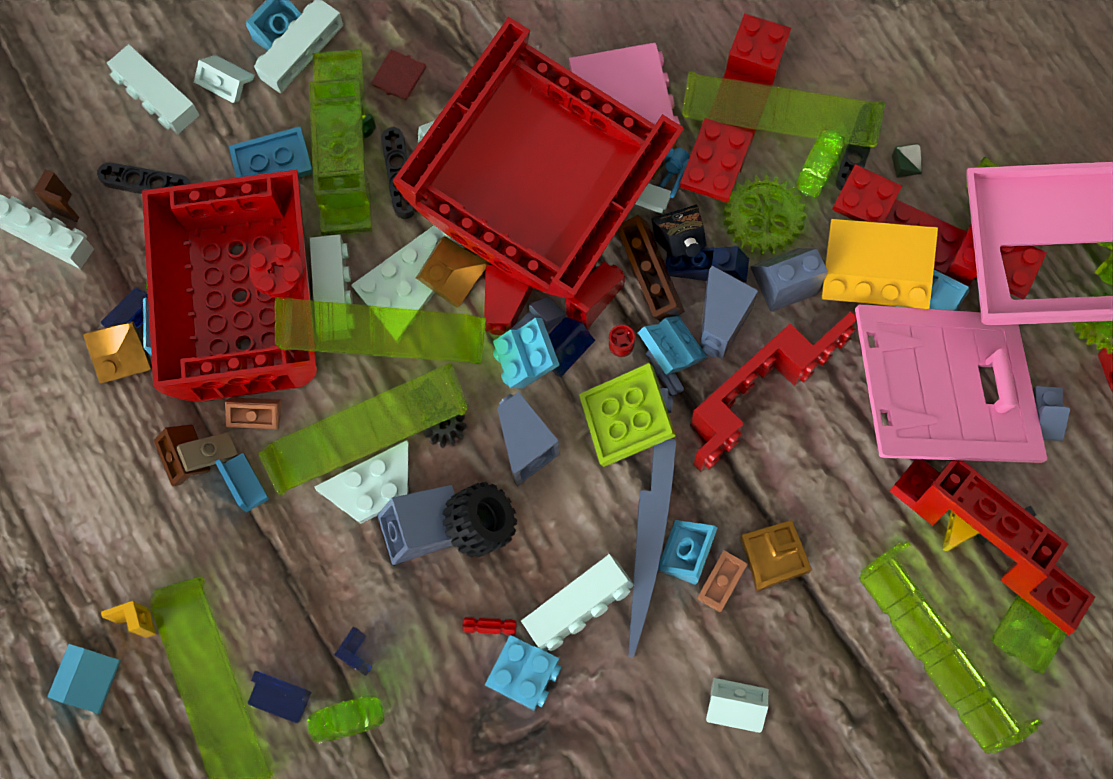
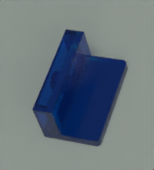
[101,287,148,328]
[549,317,595,377]
[334,627,372,676]
[248,670,312,723]

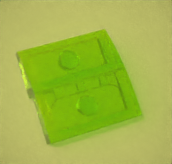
[990,594,1067,674]

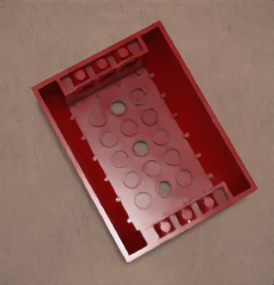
[142,169,317,402]

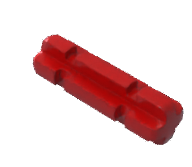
[463,617,517,635]

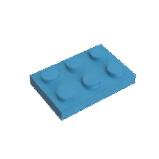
[229,126,314,178]

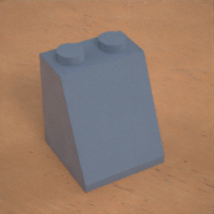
[750,248,828,312]
[700,266,758,359]
[497,392,560,486]
[377,485,455,565]

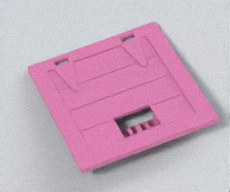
[855,305,1047,463]

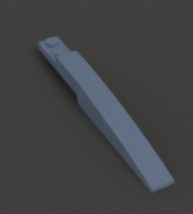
[628,388,676,658]

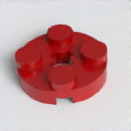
[249,244,304,298]

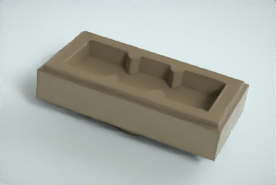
[177,432,238,472]

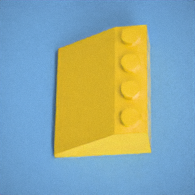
[822,219,938,309]

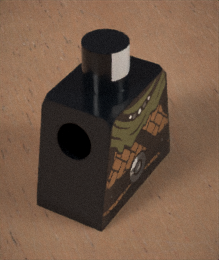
[651,204,707,257]

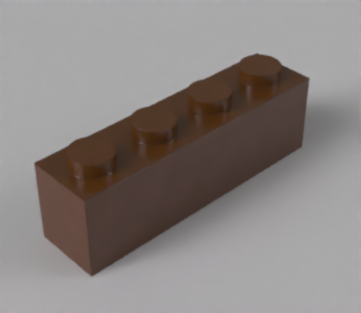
[618,215,685,322]

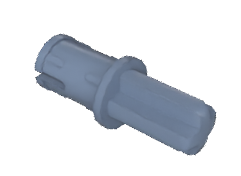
[646,350,684,396]

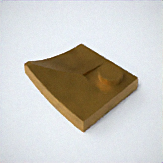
[416,235,490,308]
[83,321,152,384]
[740,520,812,592]

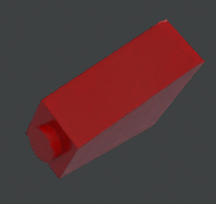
[566,261,625,331]
[484,265,533,335]

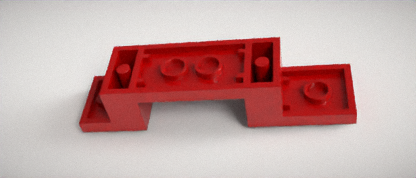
[679,13,792,203]
[832,164,1047,299]
[690,311,857,472]
[889,459,1095,635]

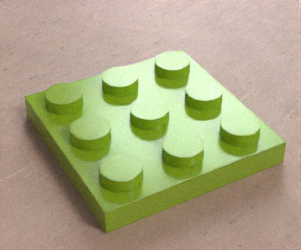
[579,363,676,467]

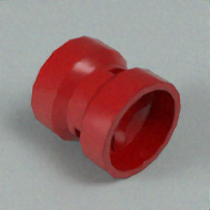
[609,324,635,357]

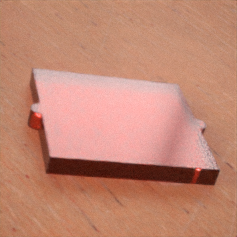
[371,49,426,101]

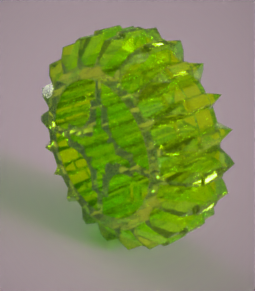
[796,129,845,198]
[307,696,385,743]

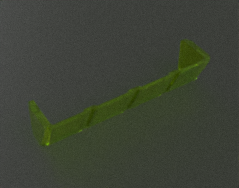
[681,71,885,148]
[275,297,486,364]
[258,363,469,496]
[859,541,1042,754]
[150,577,274,779]

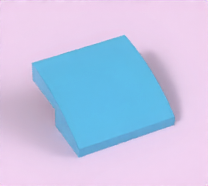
[638,316,707,375]

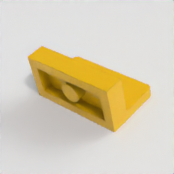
[101,601,156,638]

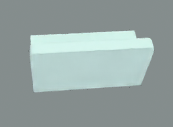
[194,55,255,103]
[634,183,671,215]
[706,678,769,732]

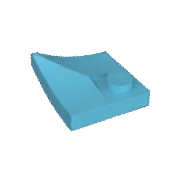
[895,270,969,311]

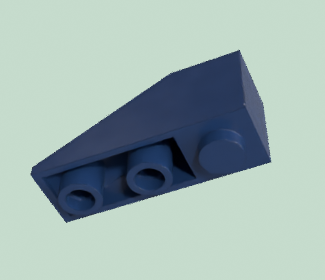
[665,246,749,283]

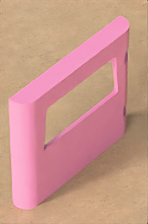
[966,162,1113,325]

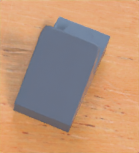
[511,297,566,332]
[1033,386,1070,441]

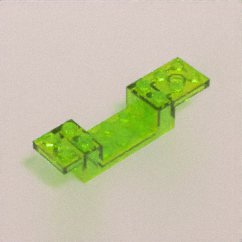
[309,49,372,236]

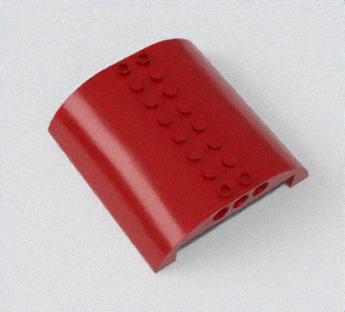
[393,17,684,298]

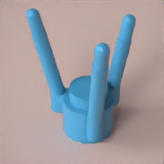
[658,148,690,198]

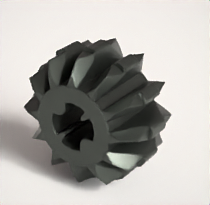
[421,402,467,448]

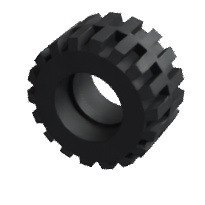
[443,482,517,557]

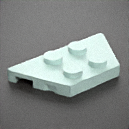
[315,440,409,524]

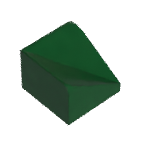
[892,144,922,177]

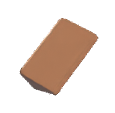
[225,397,281,429]

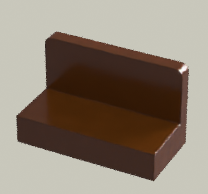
[33,169,79,222]
[154,424,211,486]

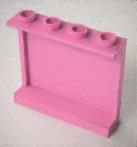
[569,42,679,124]

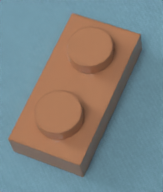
[697,550,748,613]

